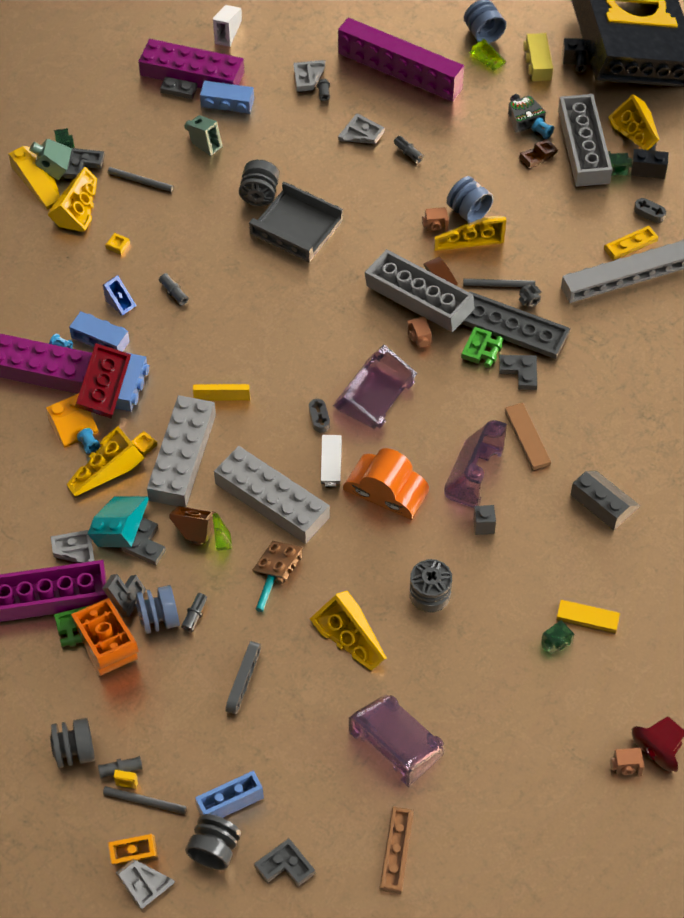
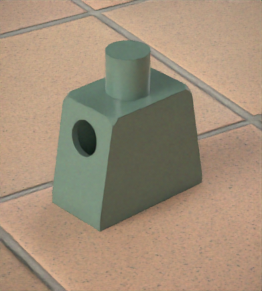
[184,115,223,156]
[29,139,72,180]

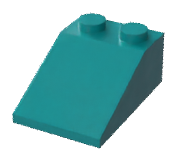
[87,496,149,547]

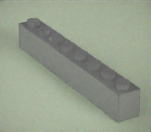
[561,239,684,303]

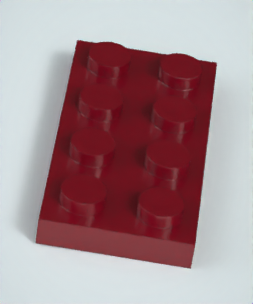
[75,343,131,419]

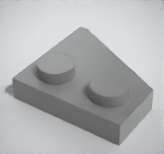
[338,113,385,144]
[116,859,175,909]

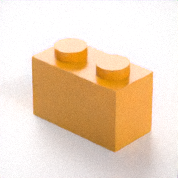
[108,834,158,866]

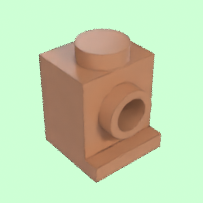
[422,207,449,232]
[407,317,432,348]
[610,748,644,776]

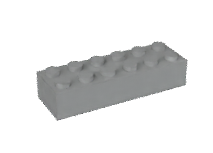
[558,94,612,186]
[364,250,474,333]
[147,395,216,507]
[214,446,330,544]

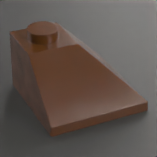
[169,506,216,545]

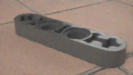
[225,641,261,715]

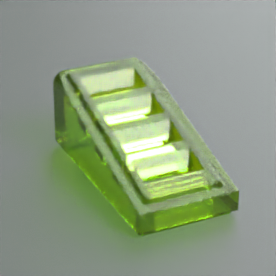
[470,39,506,71]
[212,513,232,551]

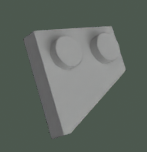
[293,60,325,91]
[50,530,95,563]

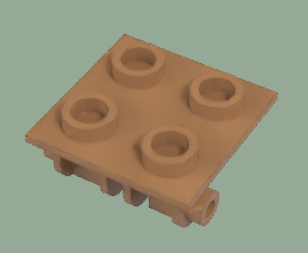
[252,541,303,584]

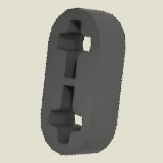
[634,198,666,223]
[309,399,330,433]

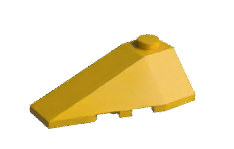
[608,94,659,150]
[8,146,60,209]
[47,167,97,232]
[434,216,506,251]
[66,426,145,497]
[310,591,386,671]

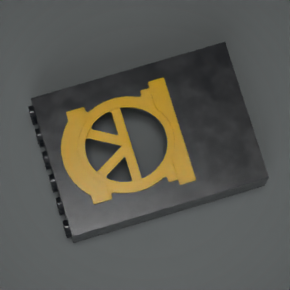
[571,0,684,87]

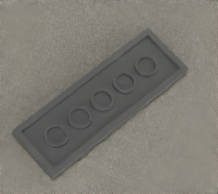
[461,291,570,359]

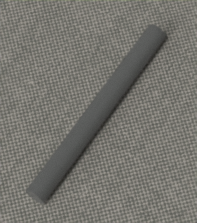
[108,167,174,192]
[463,278,535,287]
[103,786,187,815]

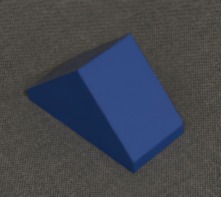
[103,275,137,316]

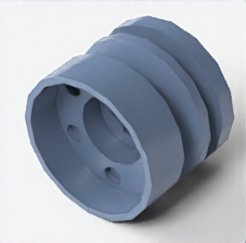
[464,0,506,44]
[447,176,494,223]
[136,585,180,634]

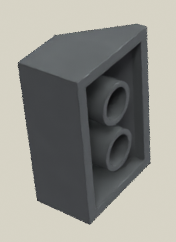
[570,471,640,530]

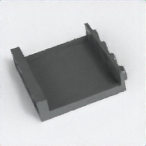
[249,182,343,262]

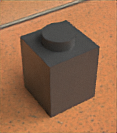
[473,505,496,535]

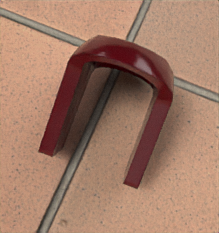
[632,716,684,772]

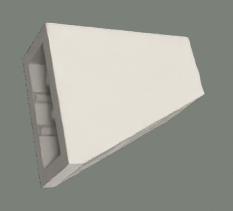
[213,5,242,47]
[321,435,342,487]

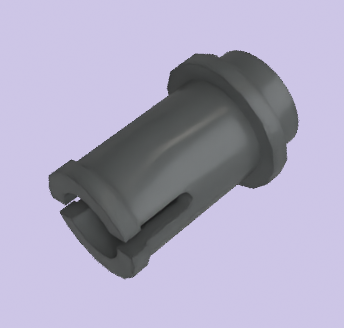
[317,79,330,101]

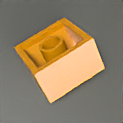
[46,393,99,448]

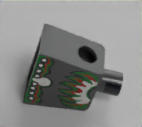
[508,94,546,133]

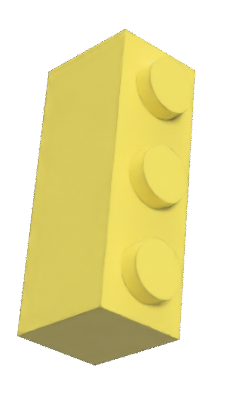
[523,33,553,81]

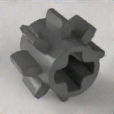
[519,285,541,307]

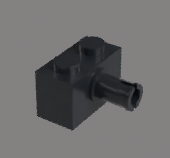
[562,38,591,72]
[631,143,669,179]

